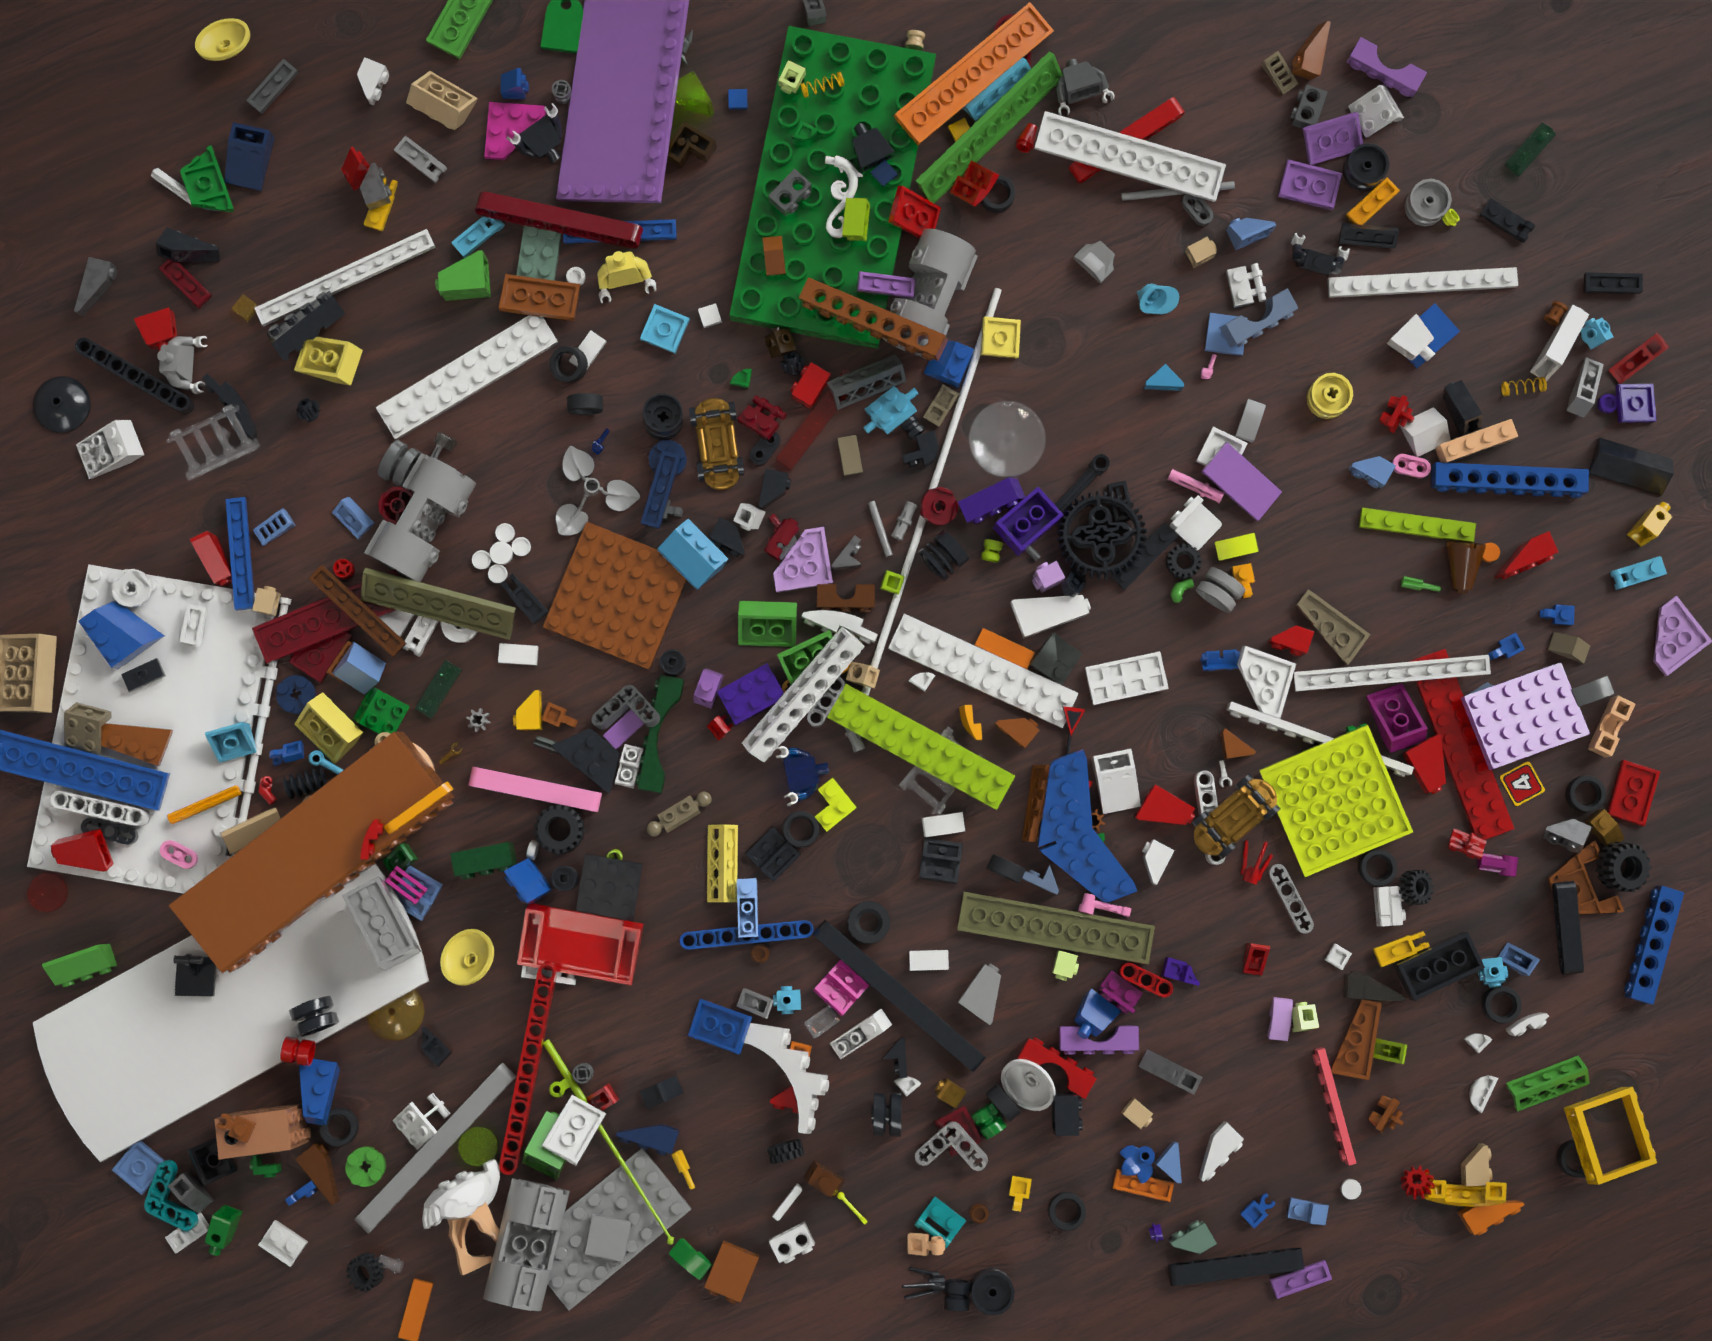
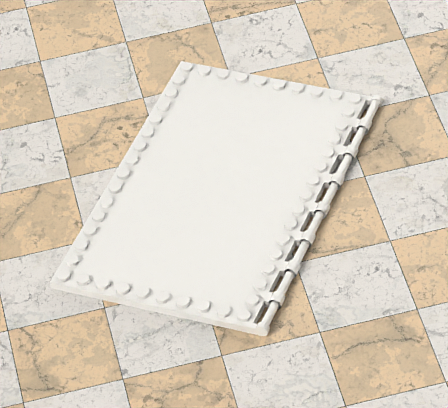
[27,564,292,894]

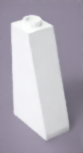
[1530,305,1589,381]
[1010,595,1091,639]

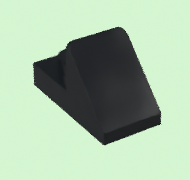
[882,1037,907,1078]
[640,1075,684,1109]

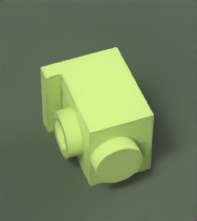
[778,60,806,94]
[1292,1002,1319,1032]

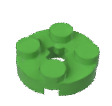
[346,1146,386,1187]

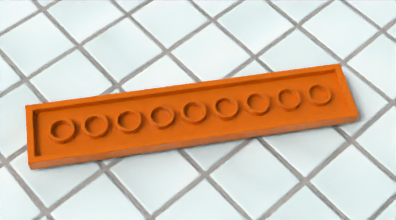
[893,2,1054,145]

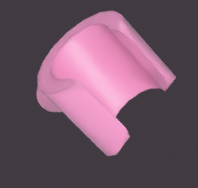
[1201,354,1217,379]

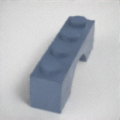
[1219,288,1298,347]

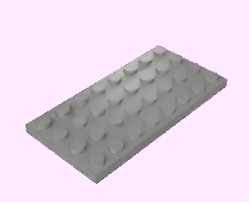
[548,1148,692,1311]

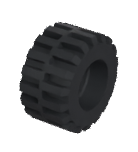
[534,805,585,854]
[1596,842,1651,892]

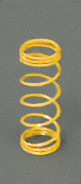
[800,71,844,98]
[1501,377,1547,397]

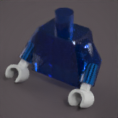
[776,746,830,806]

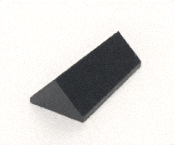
[1589,437,1674,496]

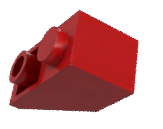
[1268,625,1314,657]
[770,1085,799,1114]

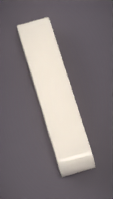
[1194,771,1225,865]
[50,791,149,826]

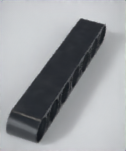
[75,337,194,414]
[1168,1248,1305,1286]

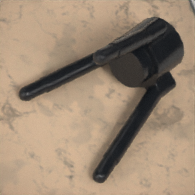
[902,1267,945,1299]

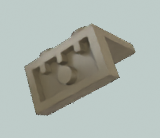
[64,702,111,755]

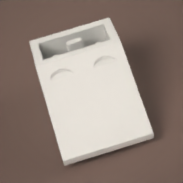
[76,420,144,479]
[1091,749,1141,814]

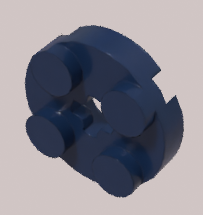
[649,440,687,476]
[276,675,316,714]

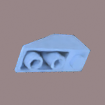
[737,878,758,938]

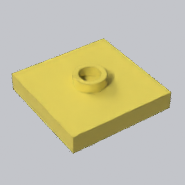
[980,317,1021,359]

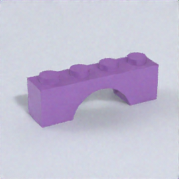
[1346,37,1427,97]
[1059,1025,1139,1054]

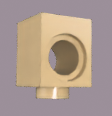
[1185,236,1217,268]
[252,586,281,616]
[846,662,880,689]
[1121,1097,1153,1129]

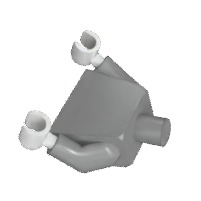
[157,336,208,394]

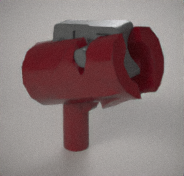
[763,514,800,561]

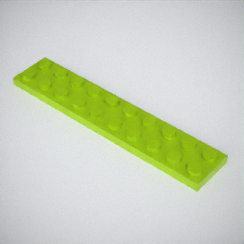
[827,684,1015,810]

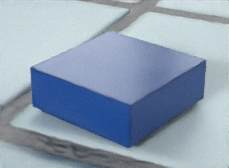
[728,89,748,110]

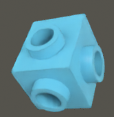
[1580,318,1613,349]
[1478,957,1508,988]
[773,986,801,1014]

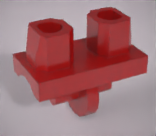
[1380,395,1415,433]
[1448,829,1487,860]

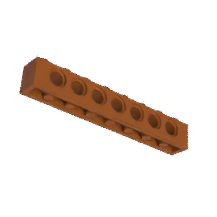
[799,277,948,361]

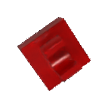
[707,715,733,741]

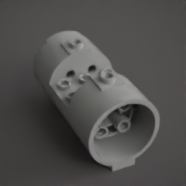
[882,229,978,360]
[364,453,476,582]
[483,1178,570,1311]

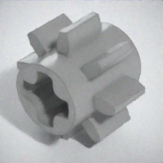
[466,708,491,732]

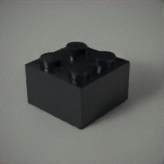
[1052,1093,1083,1136]

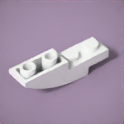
[802,610,878,644]

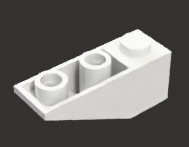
[830,1009,892,1059]
[1198,1121,1244,1182]

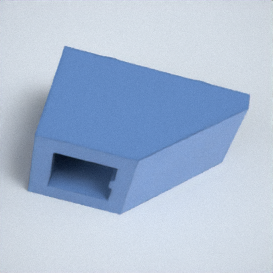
[1348,456,1396,488]

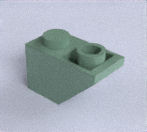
[1169,1220,1217,1254]

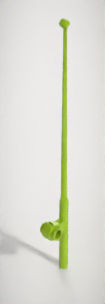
[543,1039,674,1245]

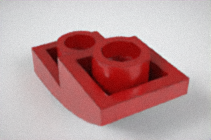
[360,819,384,860]

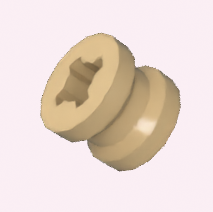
[905,30,925,51]

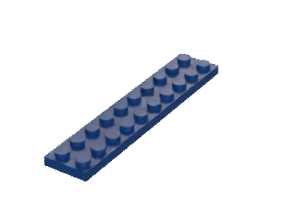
[0,730,170,811]

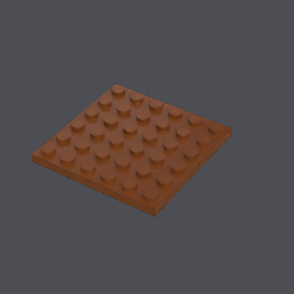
[543,522,686,670]

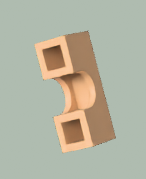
[1588,696,1635,757]

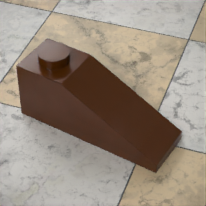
[295,1142,339,1205]

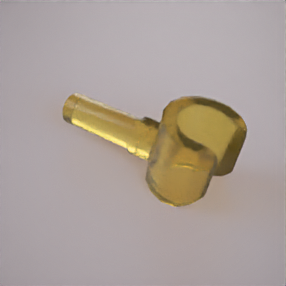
[439,742,463,764]

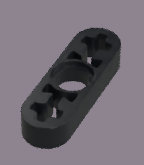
[81,818,138,845]

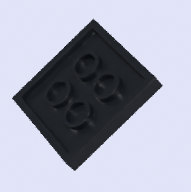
[576,853,643,921]

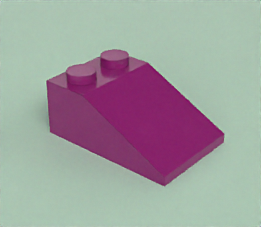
[1366,683,1428,753]

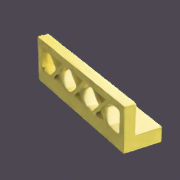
[707,825,738,902]

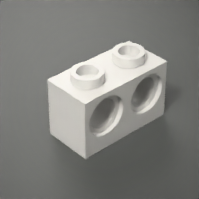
[769,1221,815,1264]

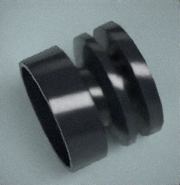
[643,393,683,440]
[919,530,969,581]

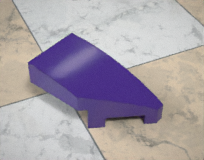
[1161,957,1200,986]

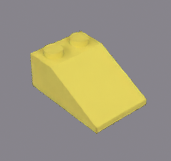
[294,337,363,386]

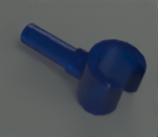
[592,428,610,455]

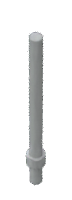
[1121,181,1235,201]

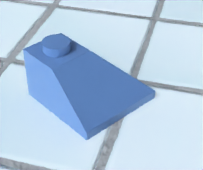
[1226,218,1276,251]

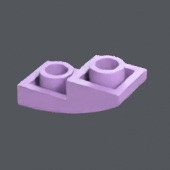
[1267,997,1293,1041]

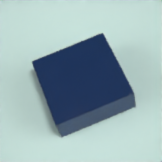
[871,160,897,187]

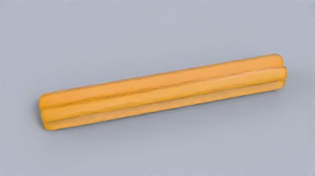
[167,785,241,824]

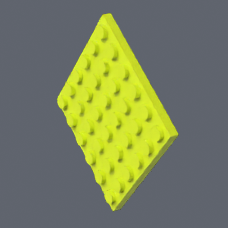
[1259,725,1413,877]

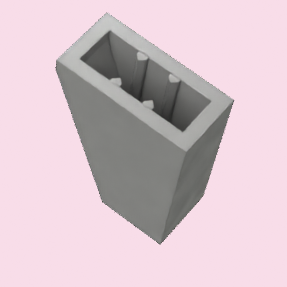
[958,963,1001,1025]

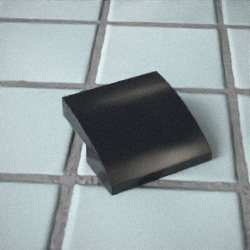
[745,826,801,882]
[919,838,963,885]

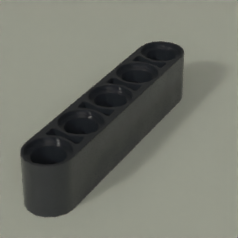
[1552,880,1584,975]

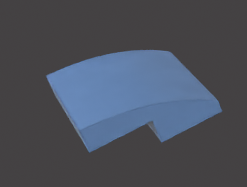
[394,866,443,921]

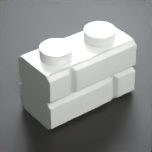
[1373,886,1406,926]

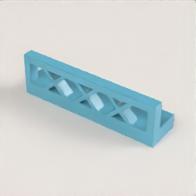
[963,57,1031,121]

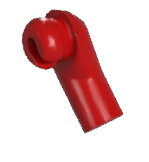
[258,776,277,805]

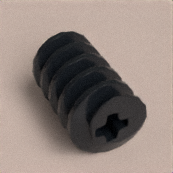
[283,767,327,799]

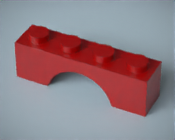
[1016,1037,1097,1099]

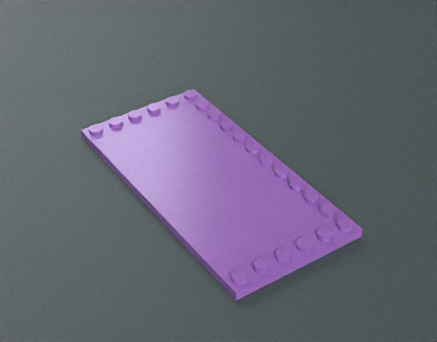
[556,0,689,203]

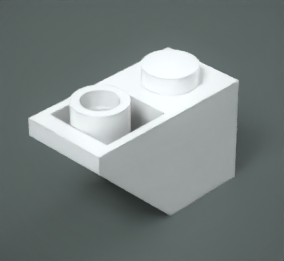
[357,57,389,106]

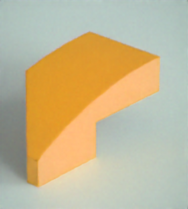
[959,705,982,740]

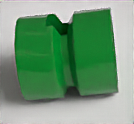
[971,1103,1007,1140]

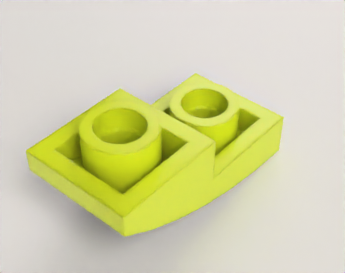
[1215,533,1258,560]

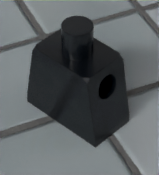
[852,123,894,173]

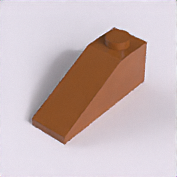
[1292,21,1331,80]

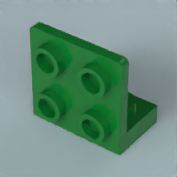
[353,687,409,734]

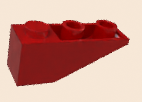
[341,147,370,191]

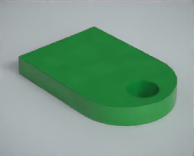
[541,0,583,54]

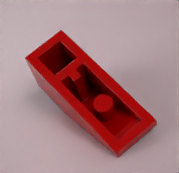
[1609,332,1669,384]

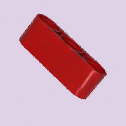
[1118,962,1173,998]

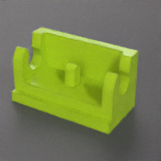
[842,198,870,241]

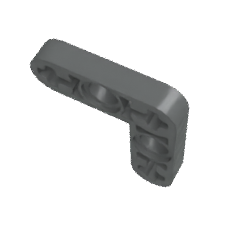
[592,685,660,730]

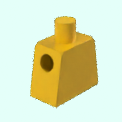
[1627,502,1672,547]

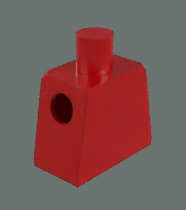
[134,307,177,351]

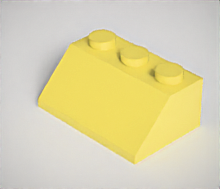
[295,692,363,764]

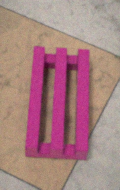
[384,866,428,905]

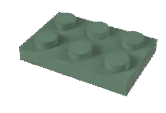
[517,226,562,281]

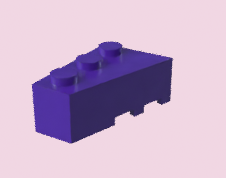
[958,477,1025,525]

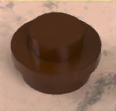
[750,943,769,963]
[969,1203,989,1224]

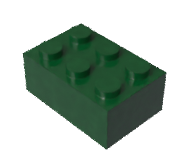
[450,842,517,880]

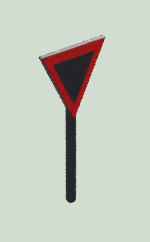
[1062,706,1086,755]

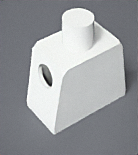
[1387,314,1435,361]

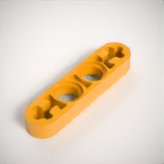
[384,781,454,835]

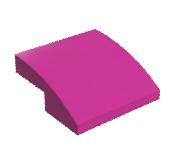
[813,959,869,1017]

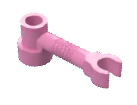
[1078,893,1131,917]

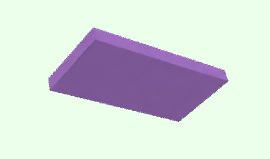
[1201,442,1282,521]

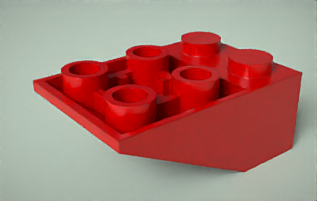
[1494,531,1558,580]

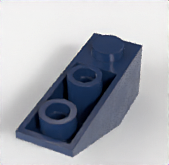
[616,1124,680,1156]

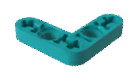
[144,1160,199,1231]

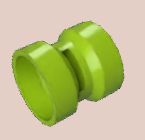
[981,539,1003,563]

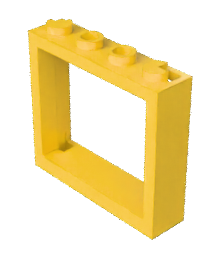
[1564,1087,1657,1185]

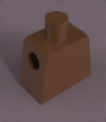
[804,1160,846,1198]

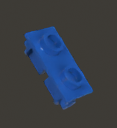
[1200,649,1241,671]

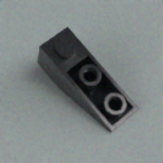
[156,227,220,262]

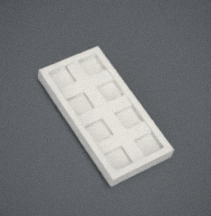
[1085,651,1169,705]

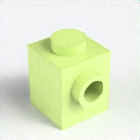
[1052,950,1079,981]

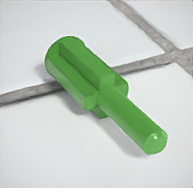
[1401,576,1441,592]

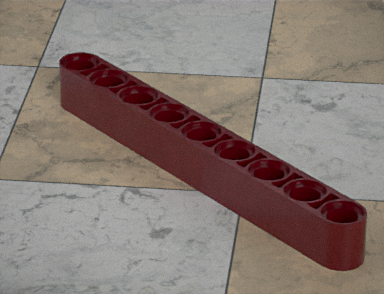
[475,192,643,249]

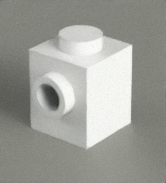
[733,503,765,531]

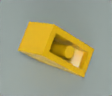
[513,690,542,731]

